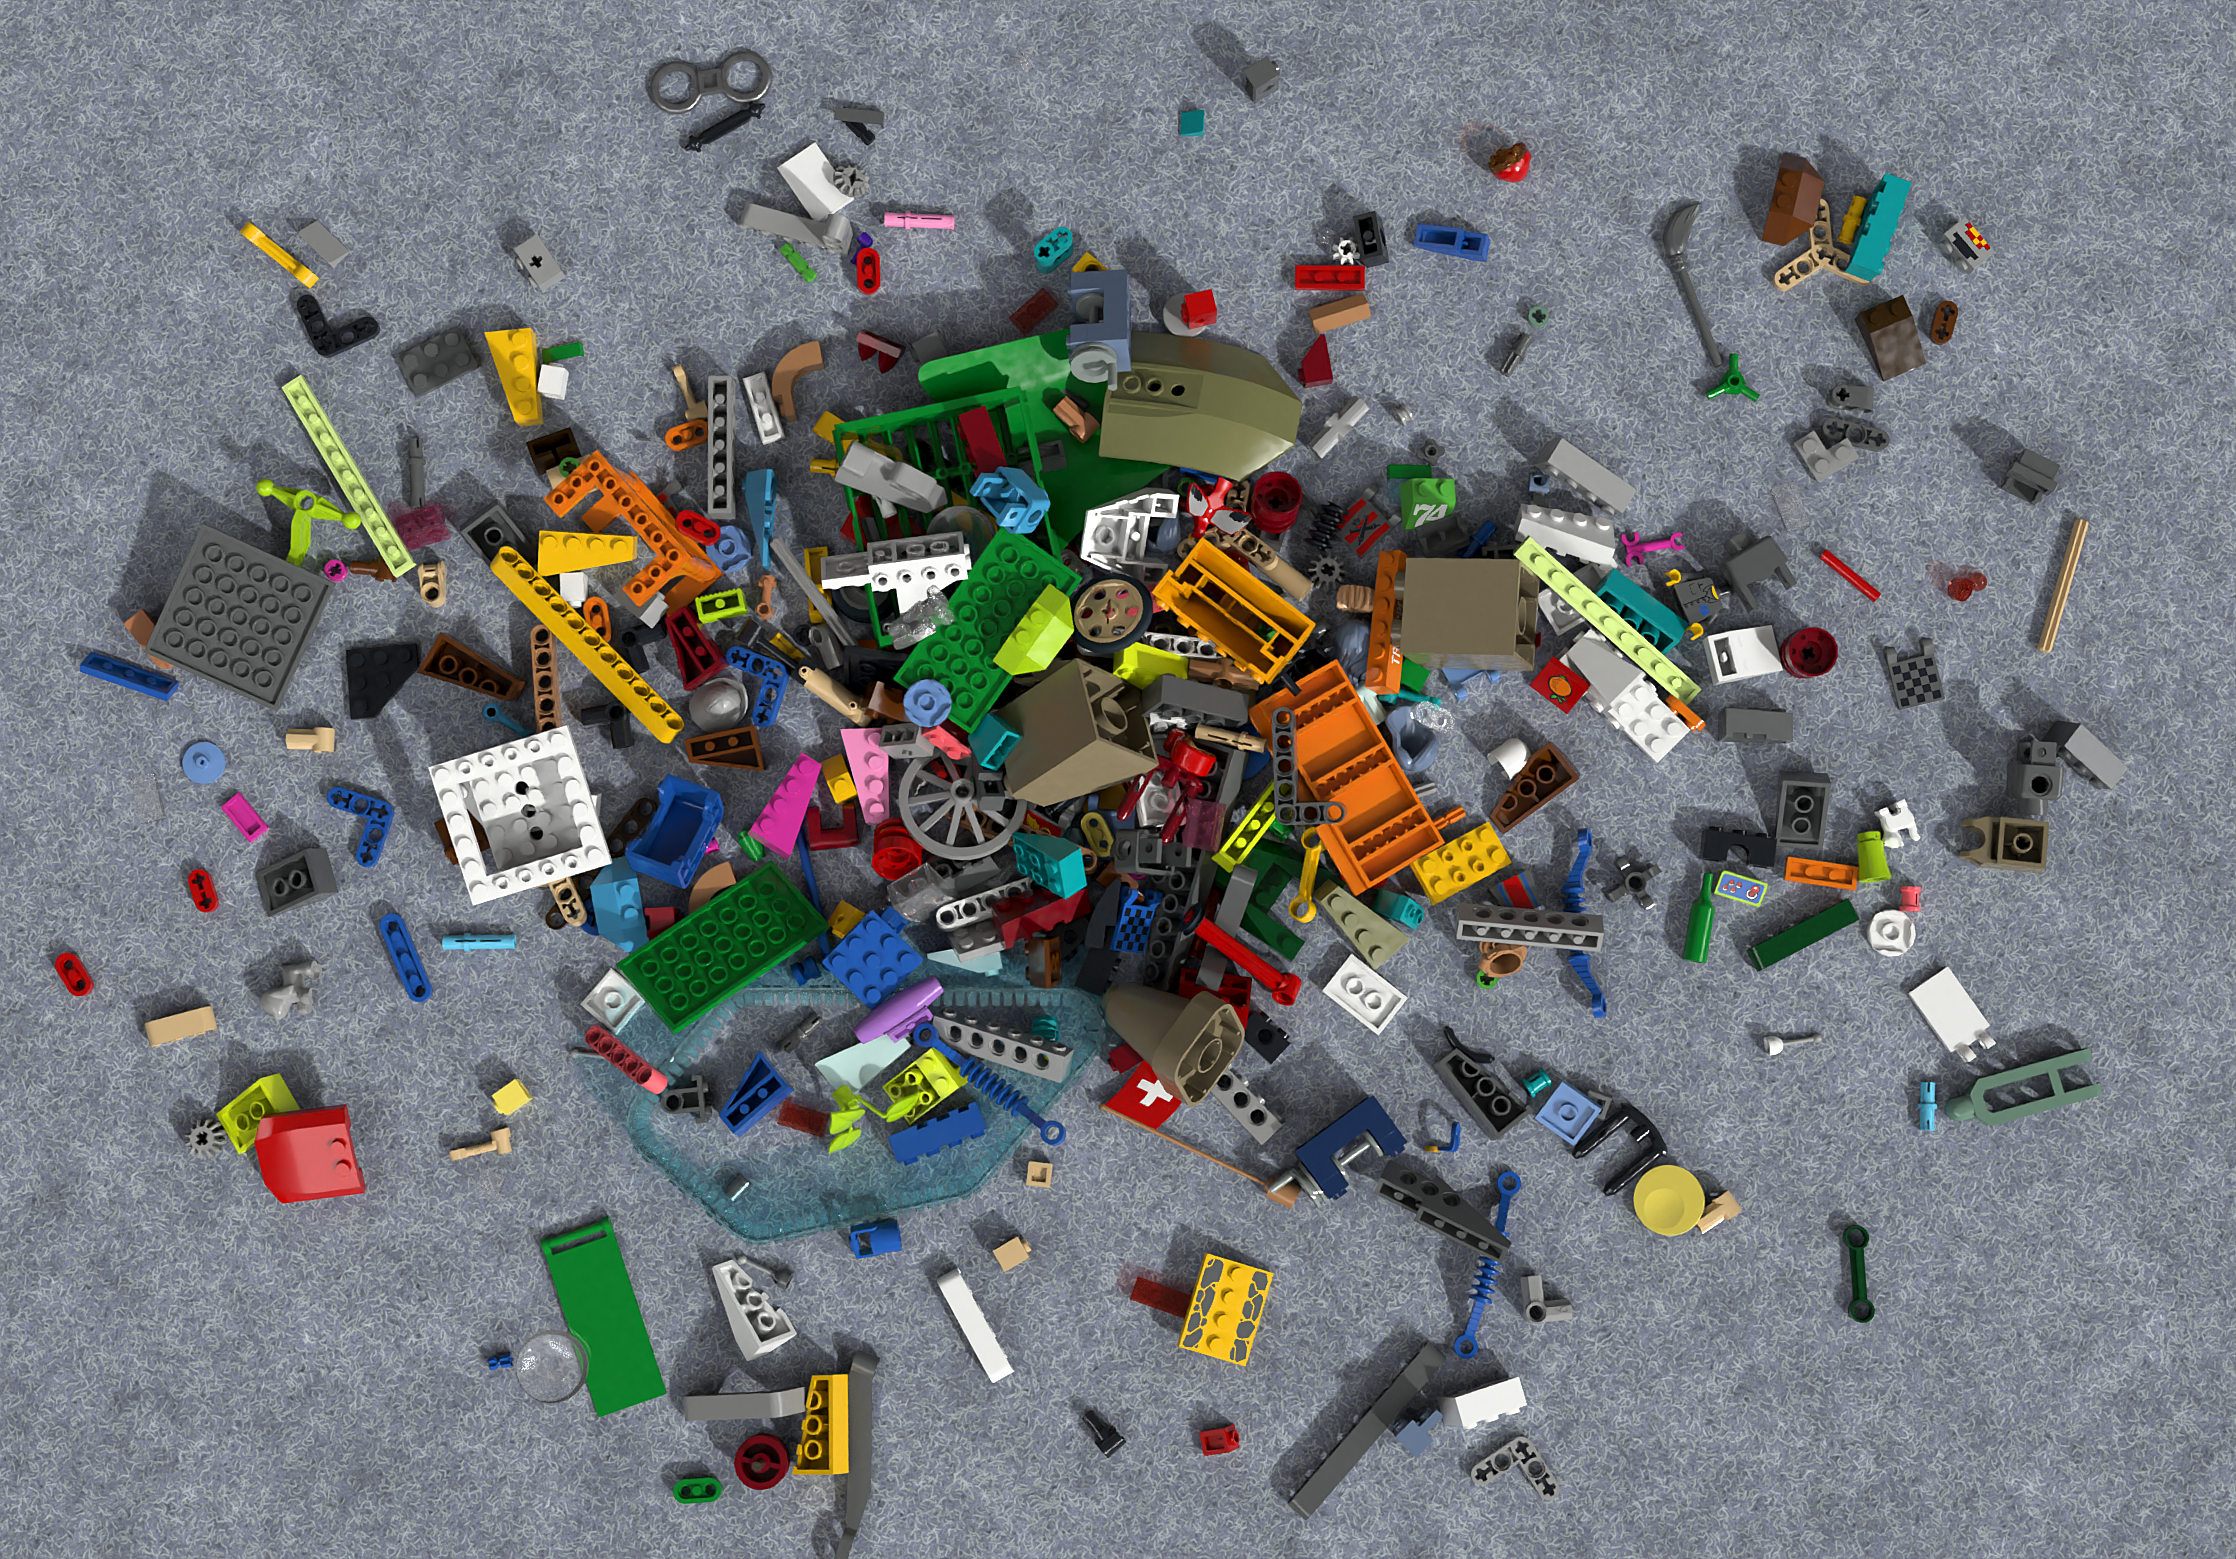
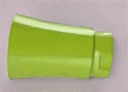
[1856,831,1892,883]

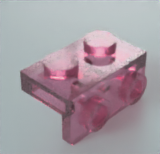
[395,503,451,551]
[1182,799,1227,852]

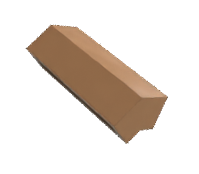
[1308,293,1371,334]

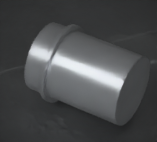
[724,1174,752,1203]

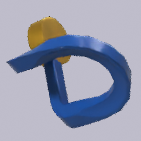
[1424,1122,1461,1153]

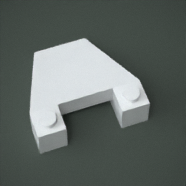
[1079,487,1179,586]

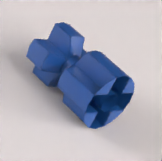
[488,1353,514,1370]

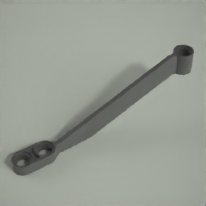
[834,1350,881,1559]

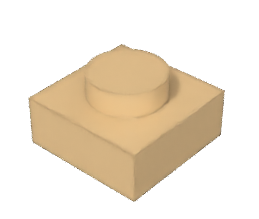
[1026,1161,1053,1188]

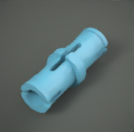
[1918,1082,1937,1131]

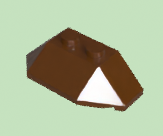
[1761,153,1825,246]

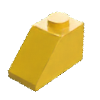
[820,753,858,805]

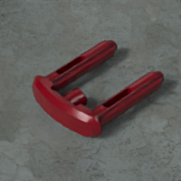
[1117,754,1203,845]

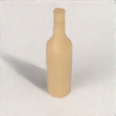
[1243,541,1314,602]

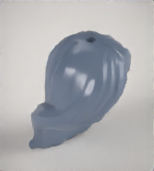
[1145,506,1181,554]
[1330,618,1372,686]
[1385,705,1439,772]

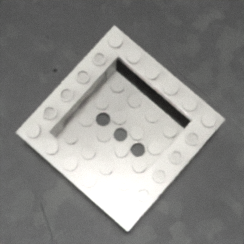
[428,725,613,905]

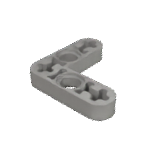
[1470,1436,1560,1500]

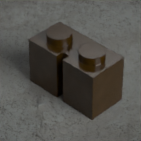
[526,427,582,475]

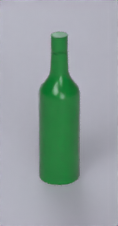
[1682,873,1715,964]

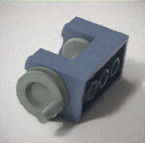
[1066,269,1131,391]

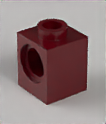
[1107,1042,1144,1074]

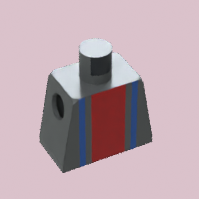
[1487,869,1541,909]

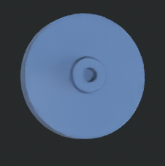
[182,742,226,784]

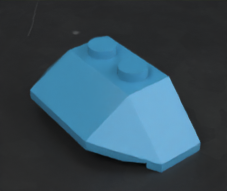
[590,856,649,952]

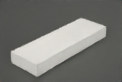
[743,372,786,445]

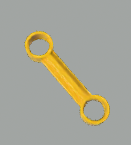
[239,221,319,289]
[1289,827,1326,923]

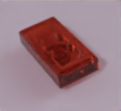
[1009,288,1059,336]
[777,1101,830,1138]

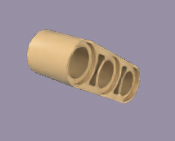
[145,1006,218,1047]

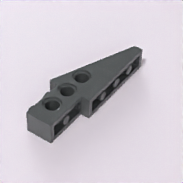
[1374,1160,1512,1264]

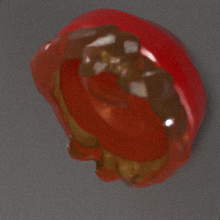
[1487,142,1532,183]

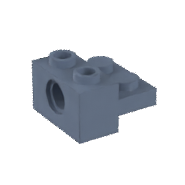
[1392,1405,1444,1458]

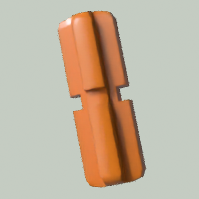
[1432,805,1466,831]

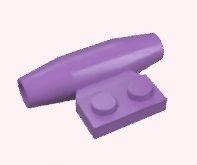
[853,975,944,1044]

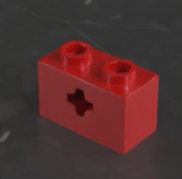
[1180,289,1217,330]

